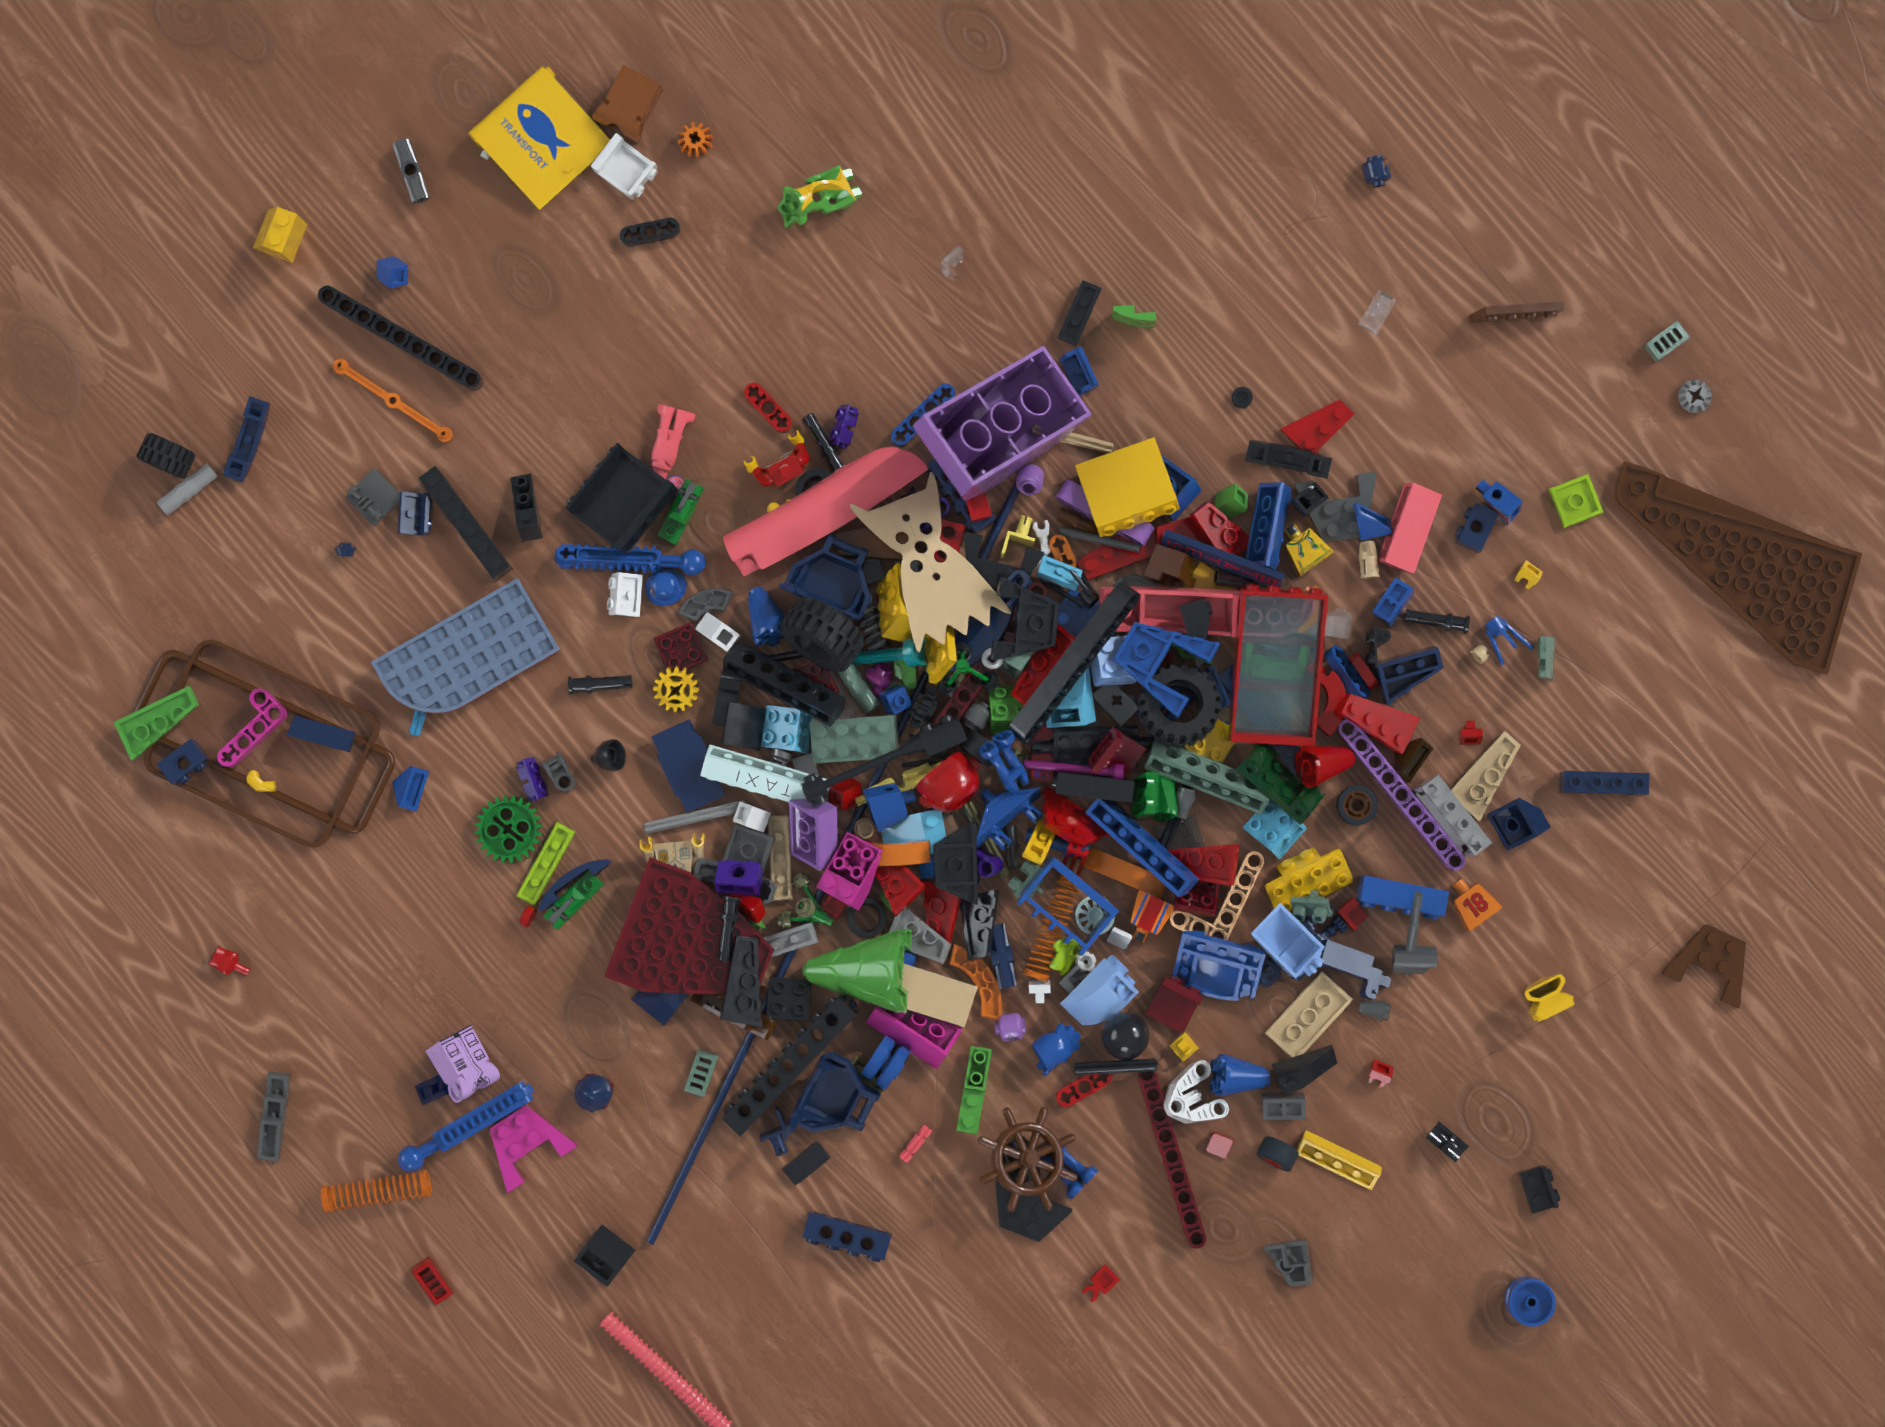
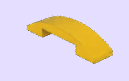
[1022,813,1056,865]

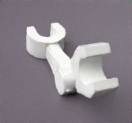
[1032,520,1051,573]

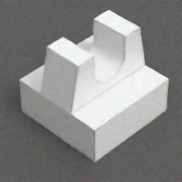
[1029,980,1050,1003]

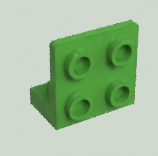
[989,686,1024,735]

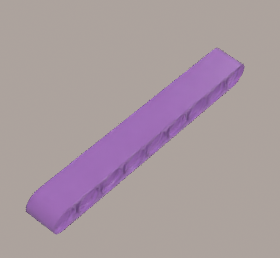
[1337,719,1465,870]

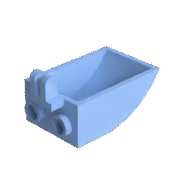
[1251,903,1325,978]
[1060,955,1139,1026]

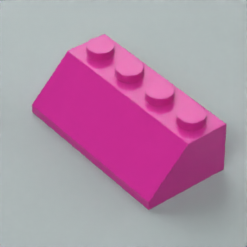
[866,1005,962,1070]

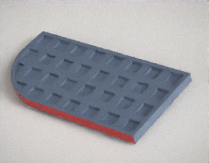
[371,578,560,714]

